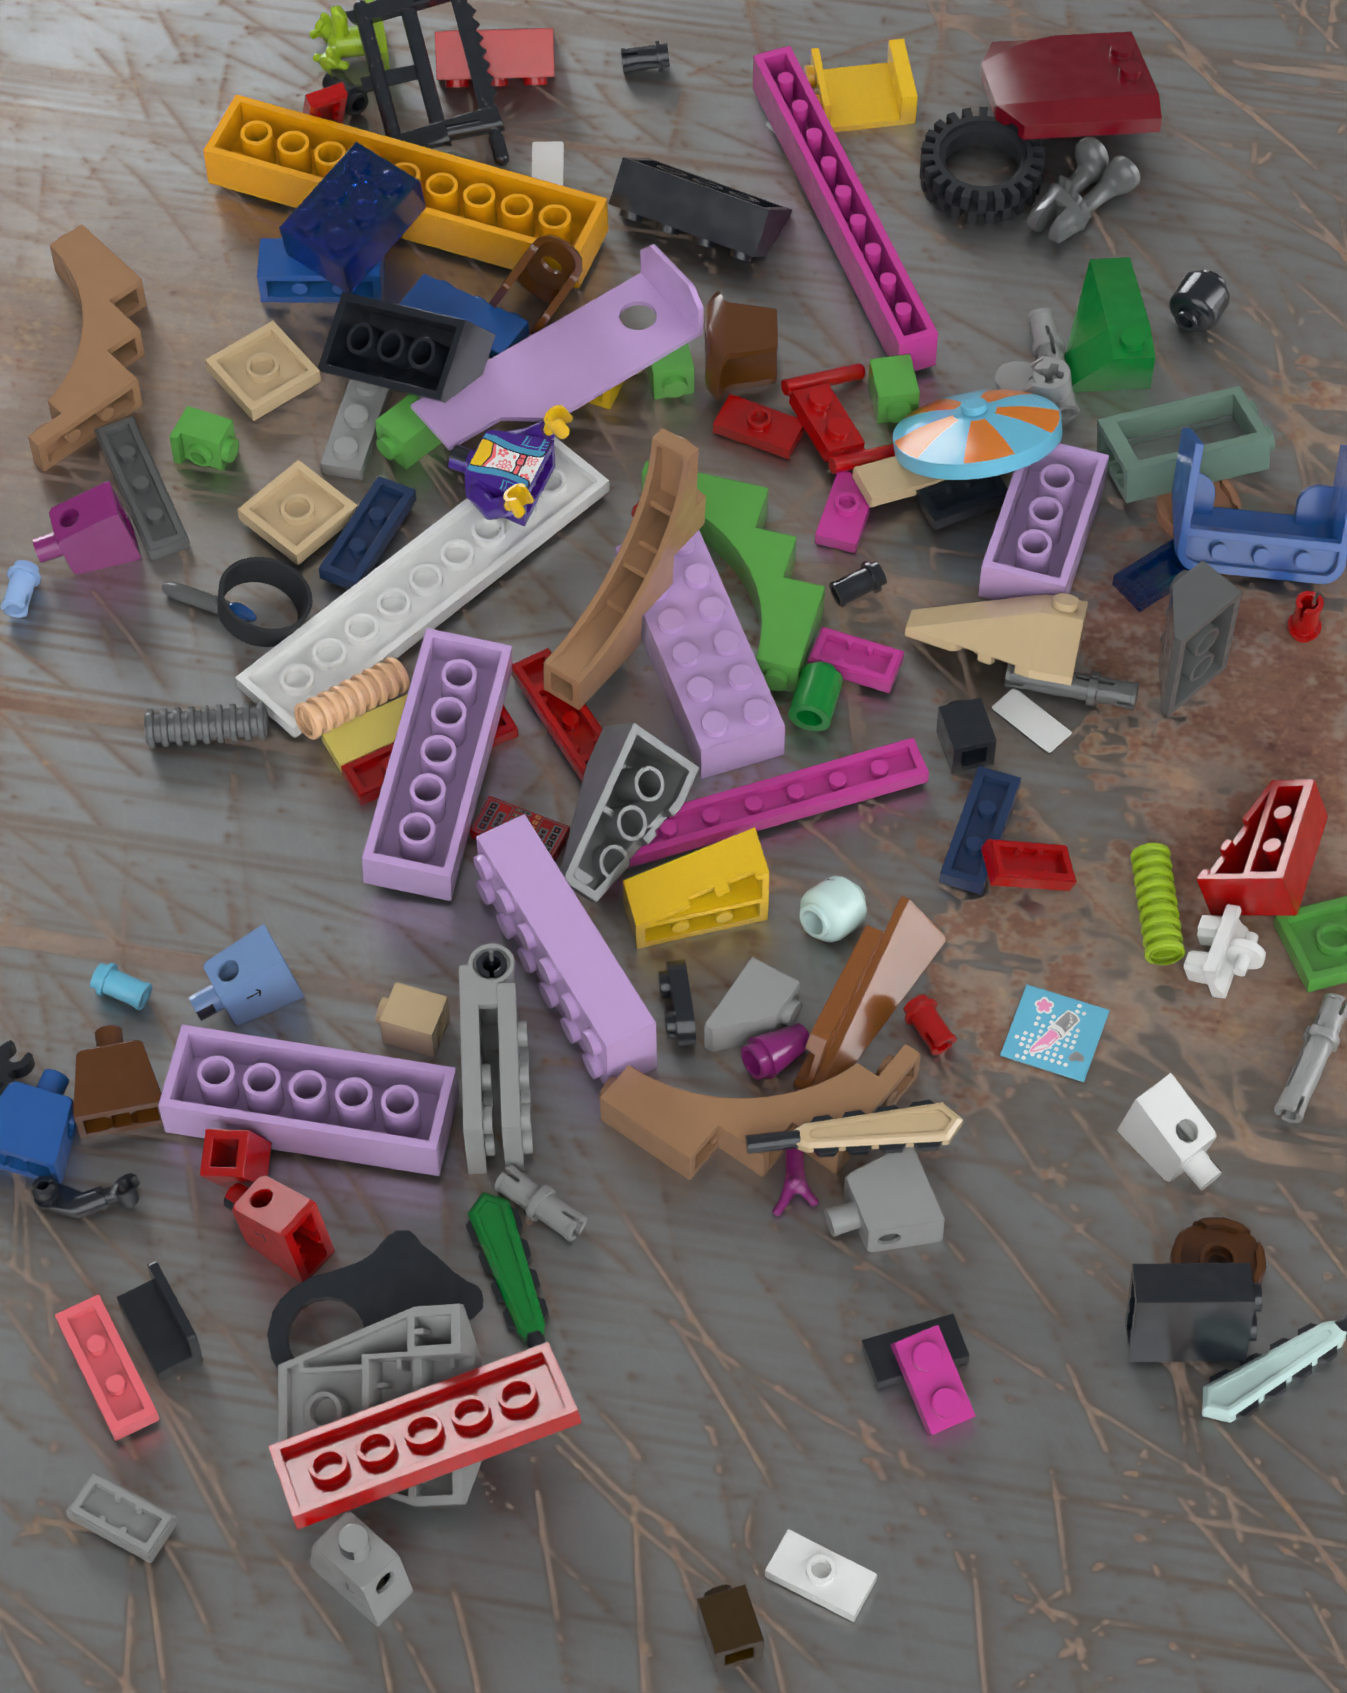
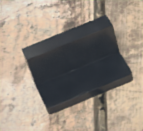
[117,1261,203,1382]

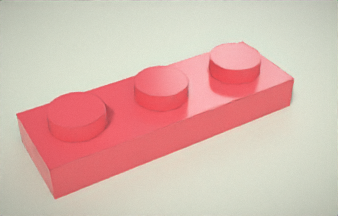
[55,1294,160,1441]

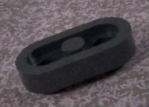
[658,959,696,1046]

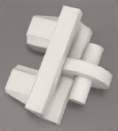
[1184,904,1266,999]

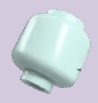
[799,875,867,943]

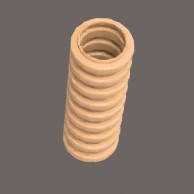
[294,657,410,740]

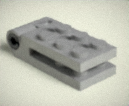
[459,943,533,1175]

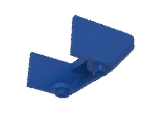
[1172,427,1347,584]

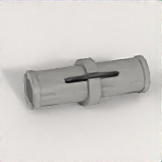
[494,1165,587,1242]

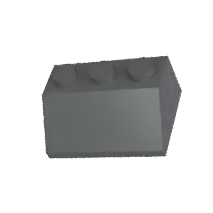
[1159,560,1242,717]

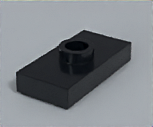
[916,475,1008,530]
[861,1313,970,1390]

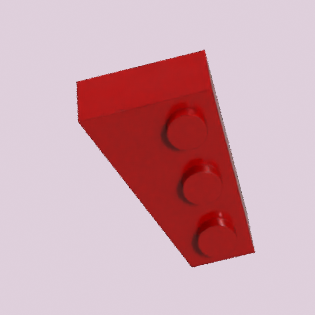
[1196,779,1328,916]

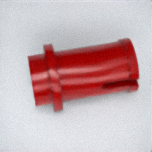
[1287,591,1324,643]
[903,994,957,1055]

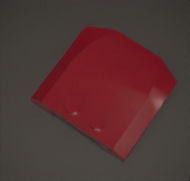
[980,31,1162,140]

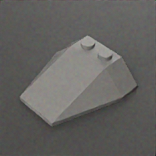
[278,1304,482,1507]

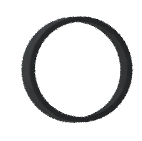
[217,557,313,647]

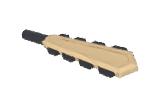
[745,1099,963,1157]

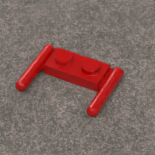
[781,363,895,474]

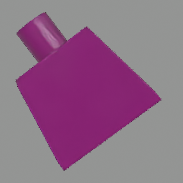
[32,481,142,574]

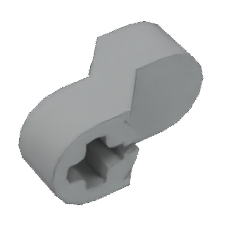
[995,356,1072,403]

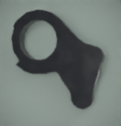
[267,1230,484,1369]

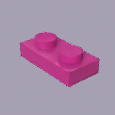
[890,1325,976,1436]

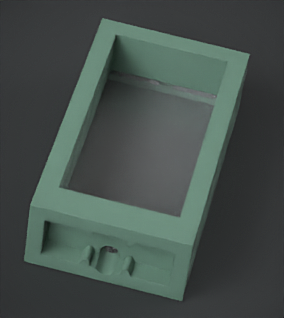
[1097,386,1275,503]

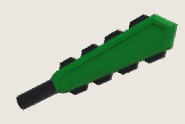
[466,1192,549,1349]

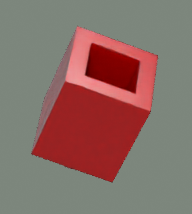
[200,1129,272,1188]

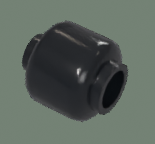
[1169,270,1230,331]

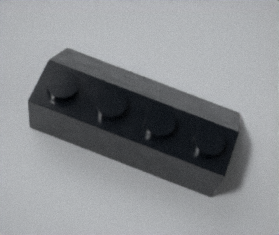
[609,157,792,262]
[318,292,495,403]

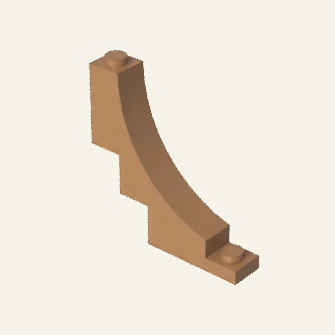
[28,224,147,472]
[599,1044,921,1180]

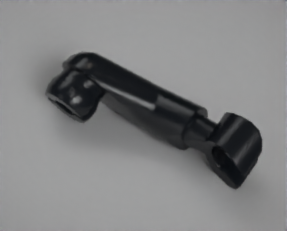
[31,1173,140,1219]

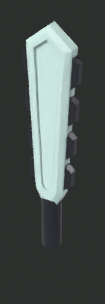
[1202,1314,1347,1423]

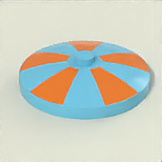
[893,389,1063,480]

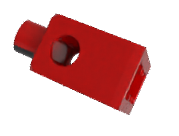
[224,1175,335,1283]

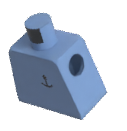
[188,924,304,1025]

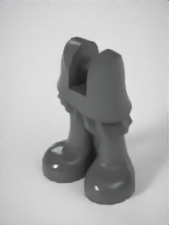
[1026,136,1141,244]

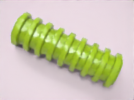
[1130,843,1185,966]

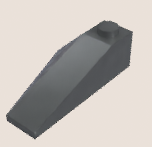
[560,722,699,902]

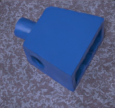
[0,1069,77,1184]

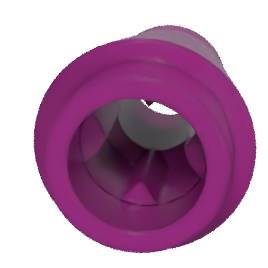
[741,1023,810,1080]

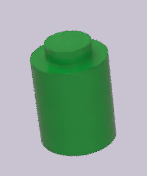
[788,661,843,731]

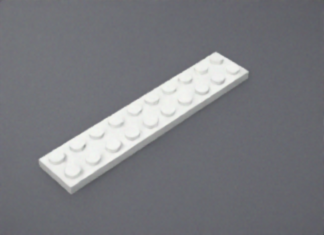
[235,437,610,738]

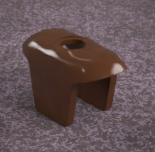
[489,234,583,335]
[704,291,778,402]

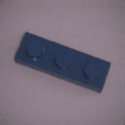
[318,476,417,590]
[939,766,1021,895]

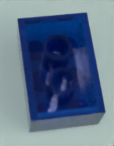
[279,142,426,293]

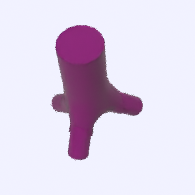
[772,1149,819,1216]

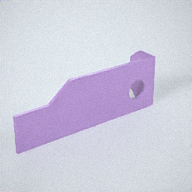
[411,244,703,451]

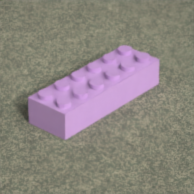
[615,530,785,779]
[362,628,512,901]
[473,814,657,1084]
[158,1024,459,1176]

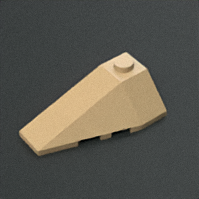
[904,593,1088,686]

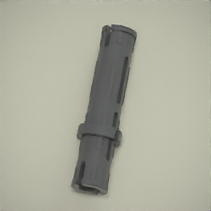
[1005,663,1139,710]

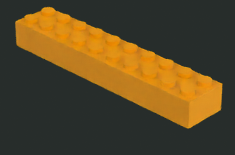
[203,94,608,289]

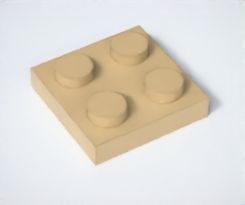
[205,321,321,421]
[237,460,358,565]

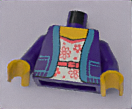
[448,405,573,526]

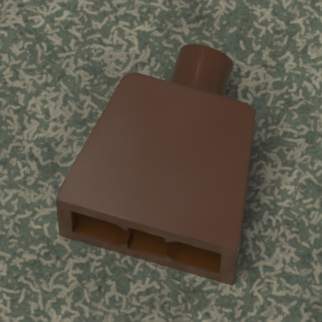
[73,1025,163,1140]

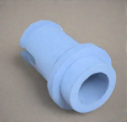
[1,560,41,618]

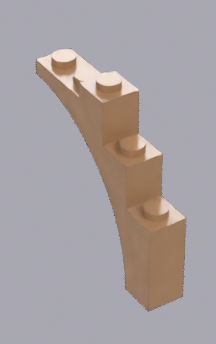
[544,428,706,710]

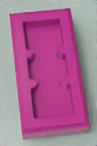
[815,471,871,553]
[807,626,904,693]

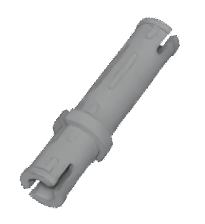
[1027,307,1080,422]
[1274,993,1347,1123]

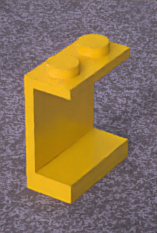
[804,38,918,132]

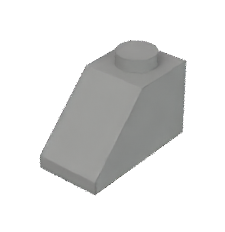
[704,957,802,1052]

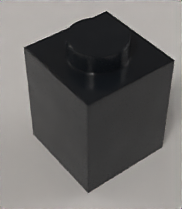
[936,697,997,774]

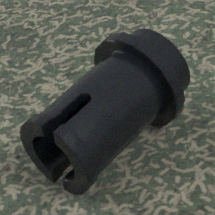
[621,40,670,74]
[322,68,368,115]
[829,561,887,607]

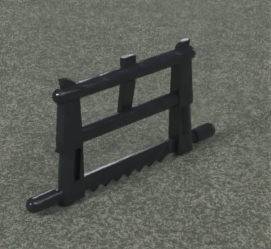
[345,0,509,166]

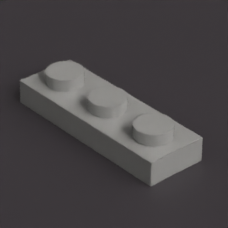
[320,379,393,481]

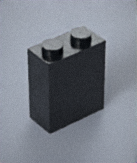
[1125,1263,1262,1362]

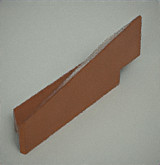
[793,896,946,1090]

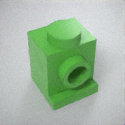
[169,406,239,471]

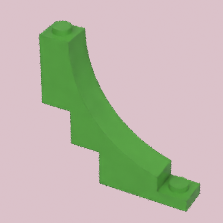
[641,461,825,693]

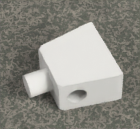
[1117,1073,1222,1190]

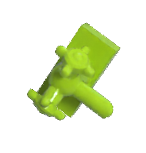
[309,0,390,77]

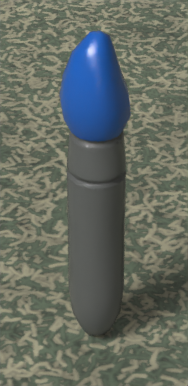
[162,582,257,622]

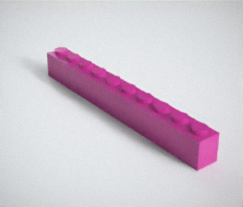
[753,46,938,371]

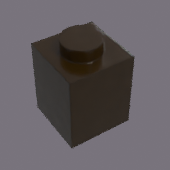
[697,1585,764,1672]

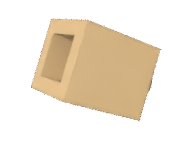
[375,982,450,1058]

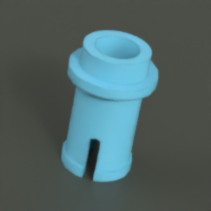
[90,962,152,1011]

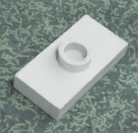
[765,1529,877,1622]

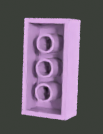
[978,443,1109,600]

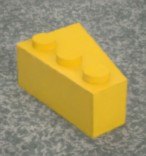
[623,827,769,949]

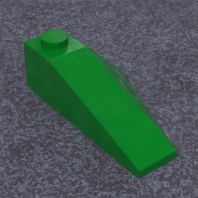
[1064,257,1155,393]

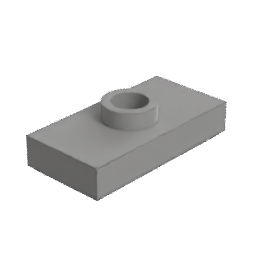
[66,1471,178,1563]

